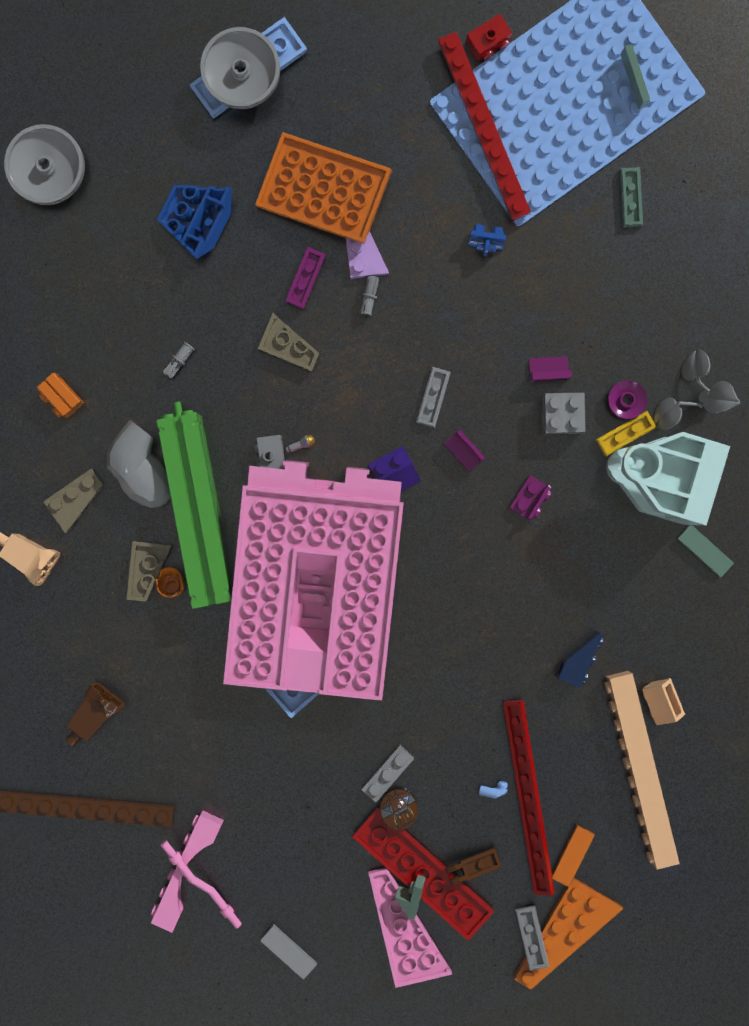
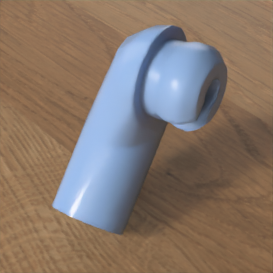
[479,781,508,798]

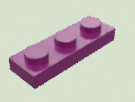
[285,247,326,309]

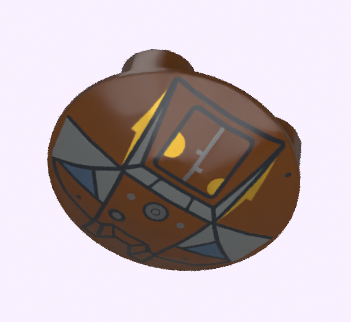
[379,790,418,830]

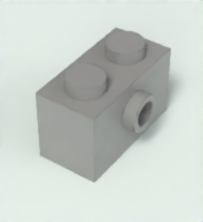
[254,435,285,469]

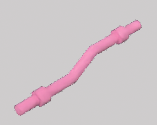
[160,840,242,929]

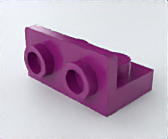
[509,475,552,520]

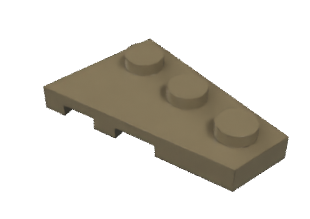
[258,313,320,372]
[43,468,104,534]
[126,541,172,602]

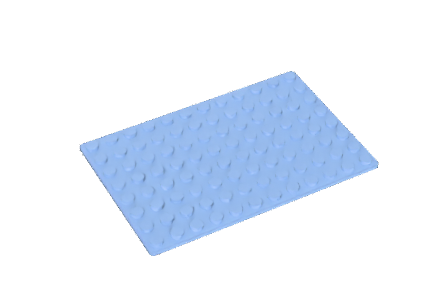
[430,0,705,226]

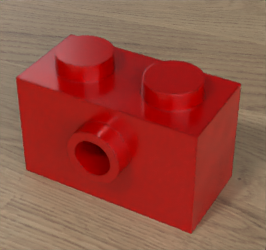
[465,14,513,62]

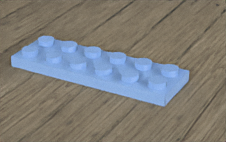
[189,17,307,119]

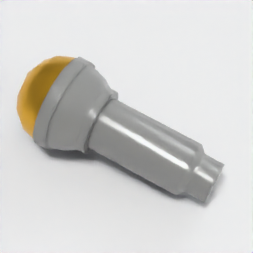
[286,435,315,453]

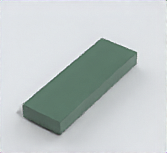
[620,44,650,110]
[619,167,643,228]
[676,525,734,577]

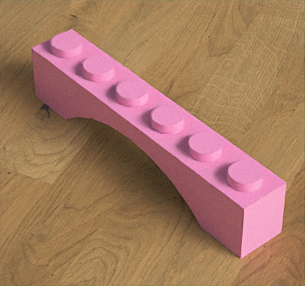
[150,811,224,933]

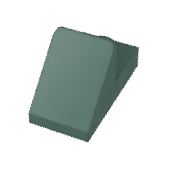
[395,875,426,921]

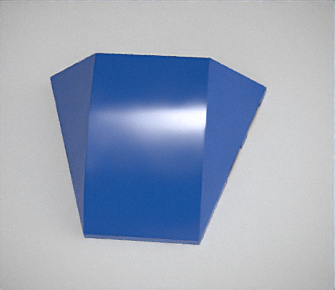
[157,185,232,259]

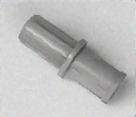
[359,276,379,316]
[163,342,195,379]

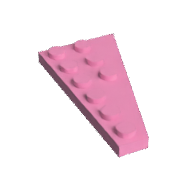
[369,867,452,988]

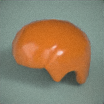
[155,567,185,599]

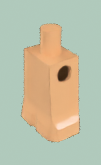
[0,532,61,586]

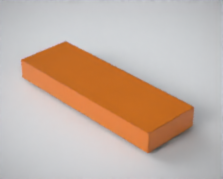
[552,824,595,887]

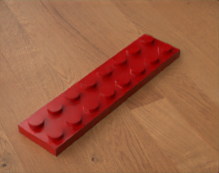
[352,806,494,941]

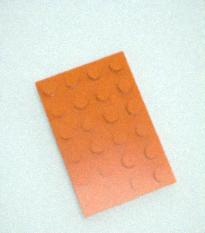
[255,132,392,244]

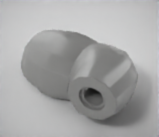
[106,420,171,508]

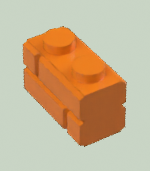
[37,373,84,418]

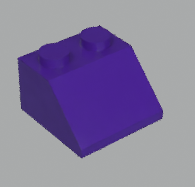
[368,446,420,491]

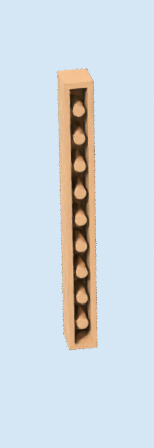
[604,671,680,870]

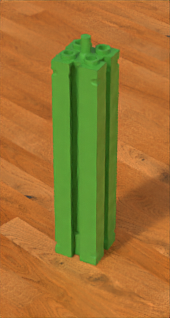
[157,402,233,609]

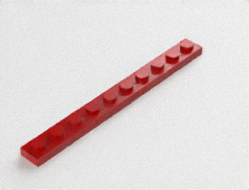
[438,31,531,221]
[503,700,555,896]

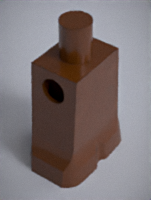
[66,681,125,746]

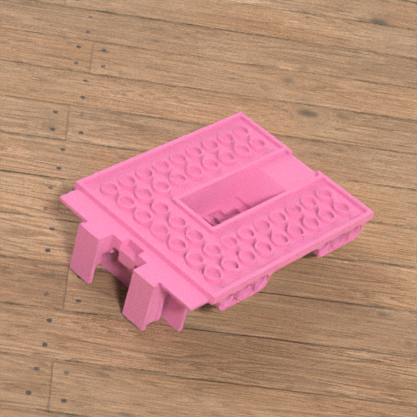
[223,460,404,701]

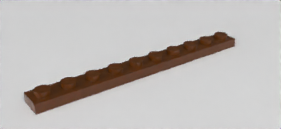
[0,790,174,827]

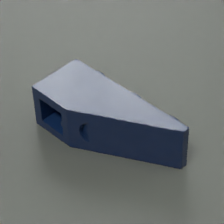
[556,631,604,688]

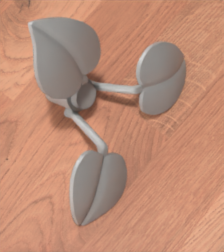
[654,349,740,431]

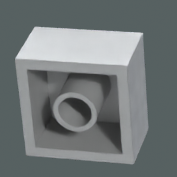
[542,393,585,435]

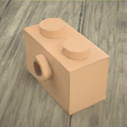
[642,678,685,725]

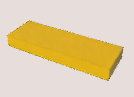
[596,411,657,456]

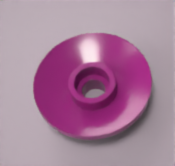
[608,380,647,419]

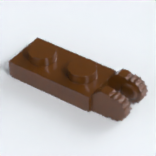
[445,848,502,885]

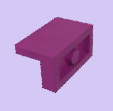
[529,357,572,382]
[444,429,486,472]

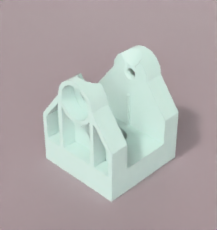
[606,432,730,525]

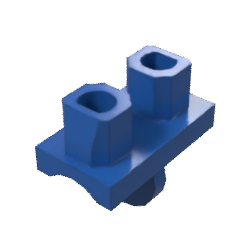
[468,224,506,257]

